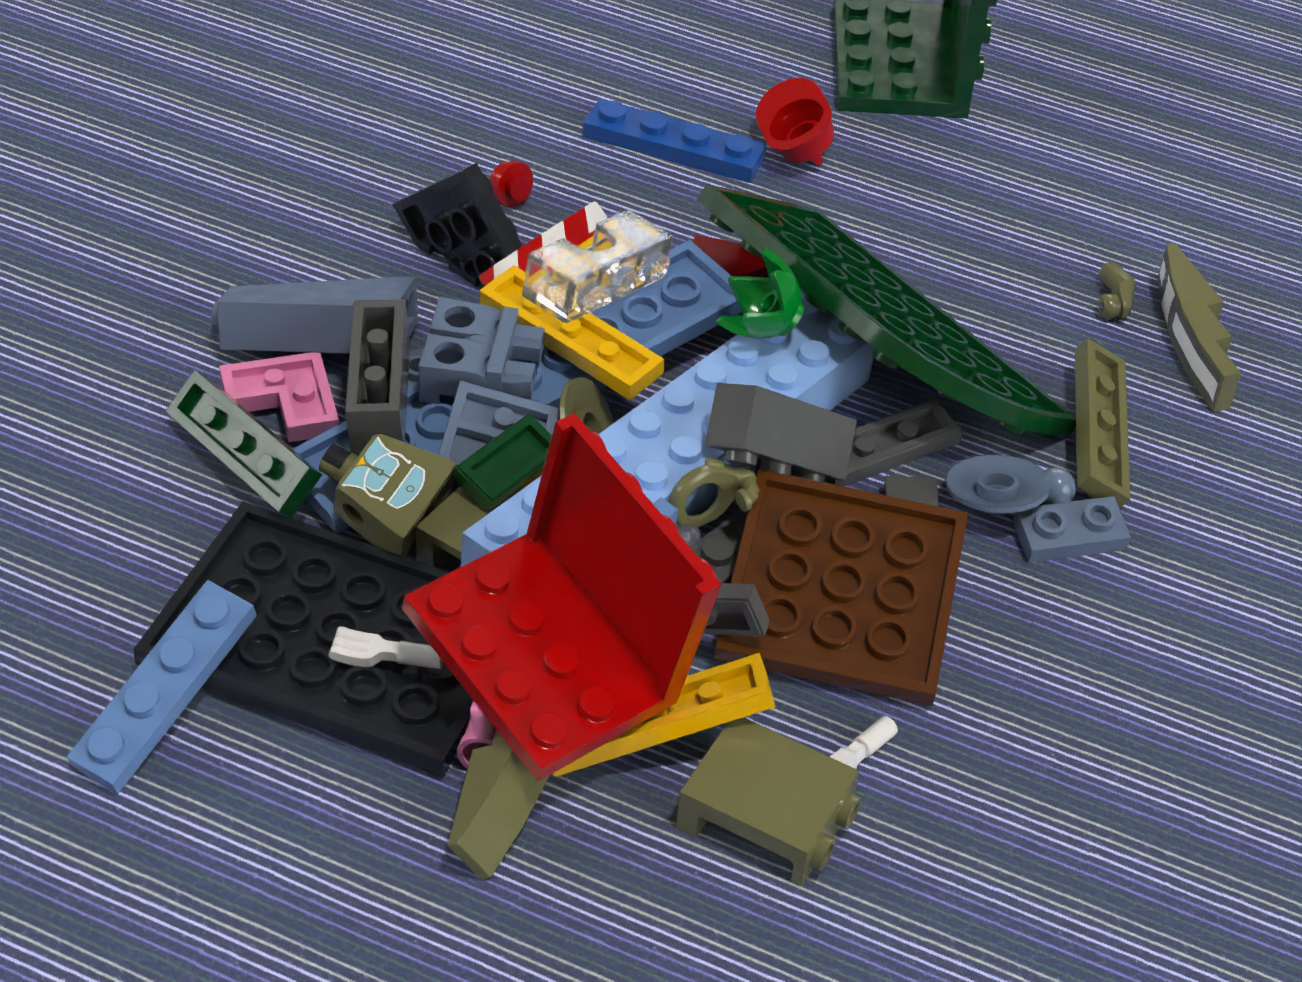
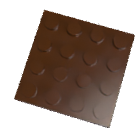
[714,469,968,706]

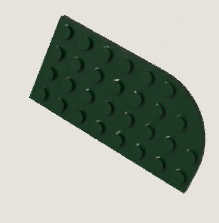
[697,184,1076,438]

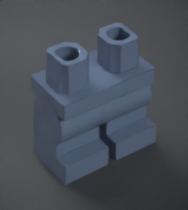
[418,297,545,404]

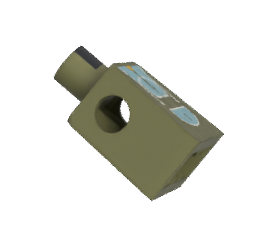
[319,434,457,557]

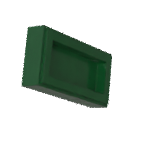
[451,413,552,514]

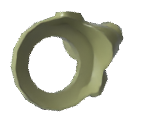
[669,458,760,528]

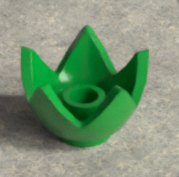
[715,247,804,339]

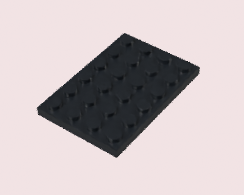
[133,501,473,775]

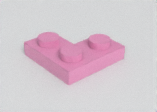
[219,352,339,442]

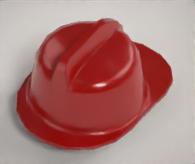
[755,78,834,166]

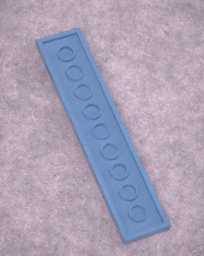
[293,240,742,534]

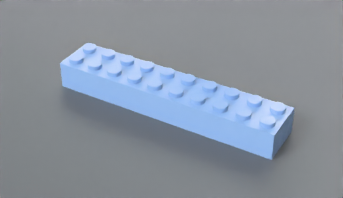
[461,291,875,567]

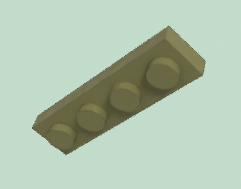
[1075,338,1131,508]

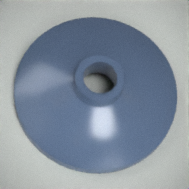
[946,455,1051,515]

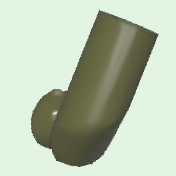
[1098,262,1136,321]

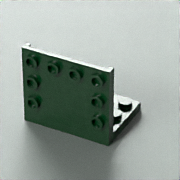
[833,0,997,119]

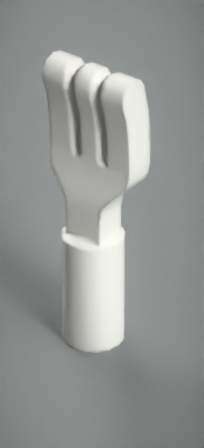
[329,627,443,669]
[830,716,898,769]

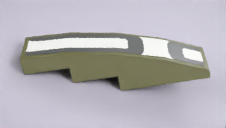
[1157,242,1241,413]

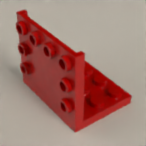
[402,413,722,782]

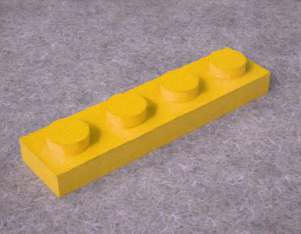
[479,265,664,400]
[553,653,776,777]

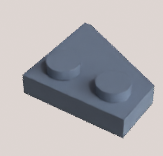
[439,380,560,465]

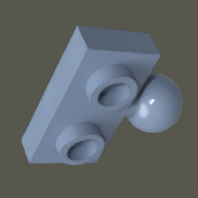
[1012,467,1131,563]

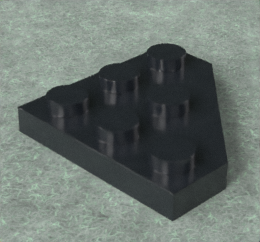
[392,163,523,287]

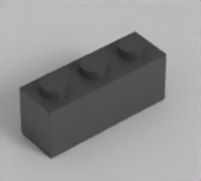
[345,299,410,456]
[705,383,857,482]

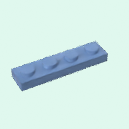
[66,580,257,794]

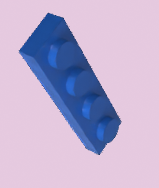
[583,98,767,183]

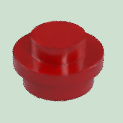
[490,161,533,207]

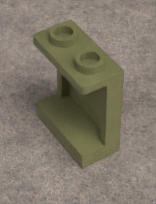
[676,717,862,886]

